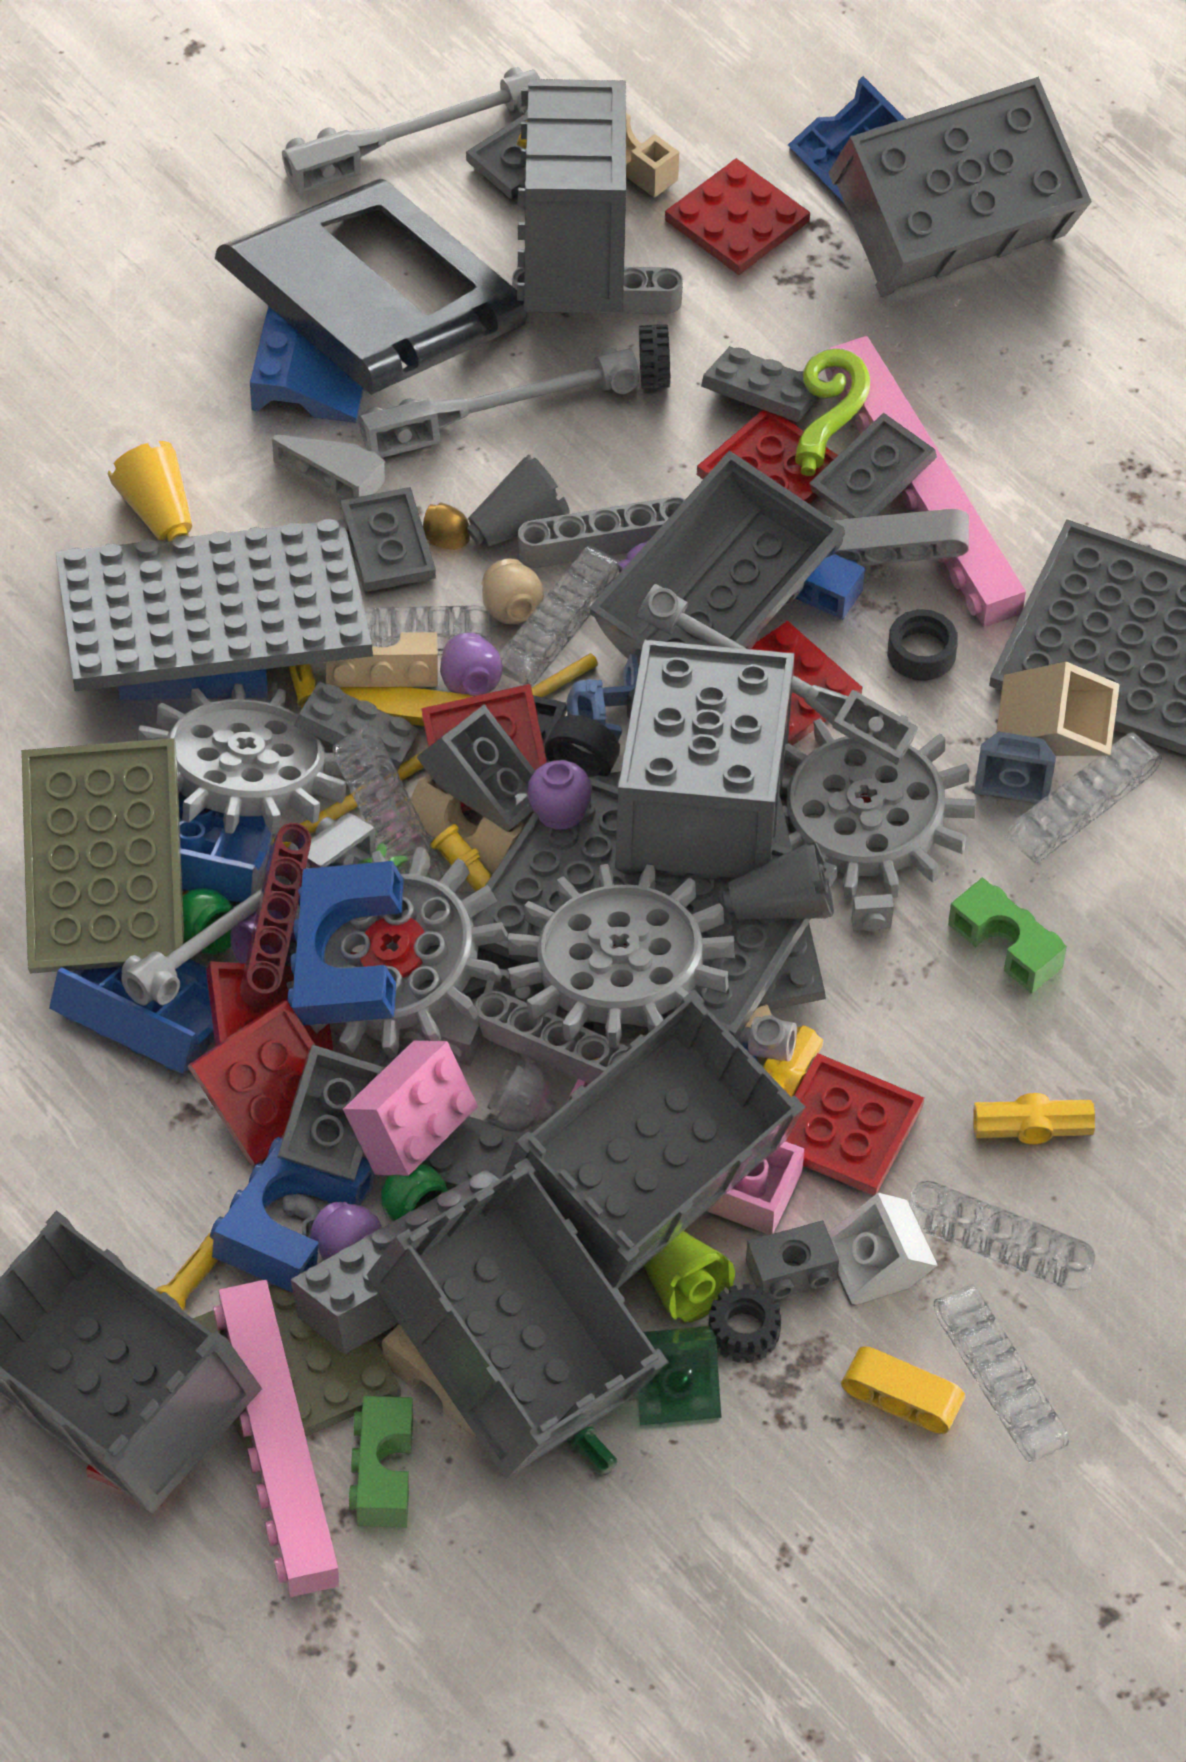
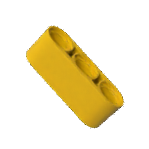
[841,1346,965,1434]

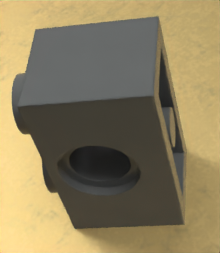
[746,1220,839,1299]

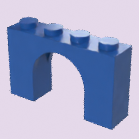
[288,861,404,1025]
[210,1137,374,1293]

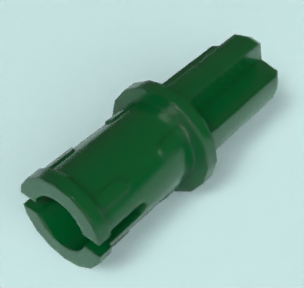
[567,1426,617,1475]

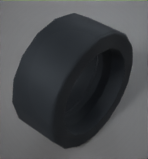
[887,609,958,680]
[545,715,620,777]

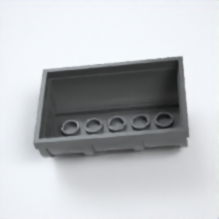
[589,451,845,666]

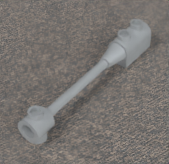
[282,67,540,194]
[359,348,639,458]
[637,584,918,765]
[122,813,376,1005]
[484,969,797,1062]

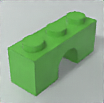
[948,877,1067,994]
[349,1396,413,1528]

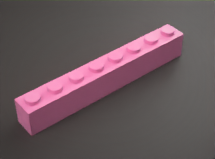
[213,1280,339,1597]

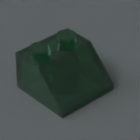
[636,1325,722,1426]

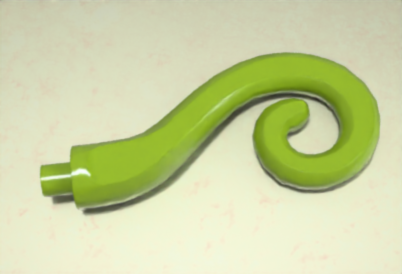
[795,348,870,476]

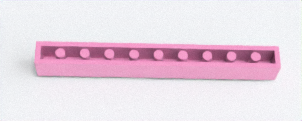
[825,336,1026,627]

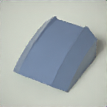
[974,731,1056,806]

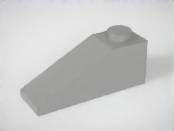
[272,434,385,500]

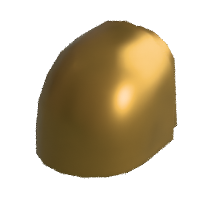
[423,502,470,550]

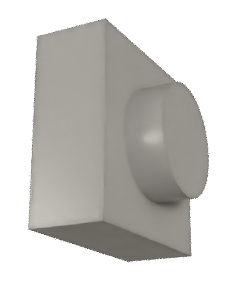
[851,894,894,932]

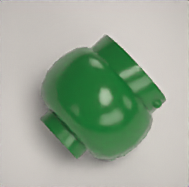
[182,888,233,954]
[381,1164,449,1222]

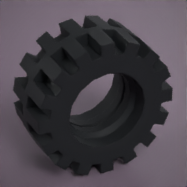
[639,324,671,389]
[708,1284,781,1363]

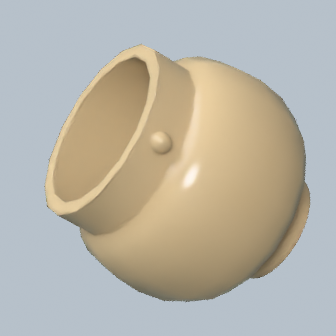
[481,559,544,625]

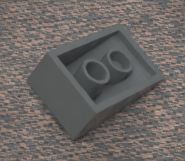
[416,705,535,831]
[277,1045,385,1182]

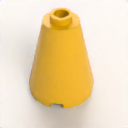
[107,441,192,542]

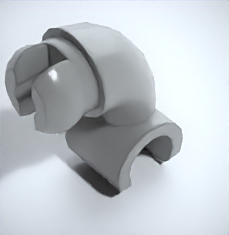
[283,1193,320,1237]

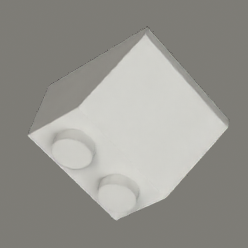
[828,1193,938,1305]

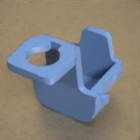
[566,654,639,741]

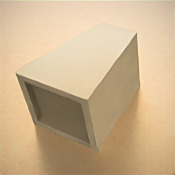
[996,662,1120,756]

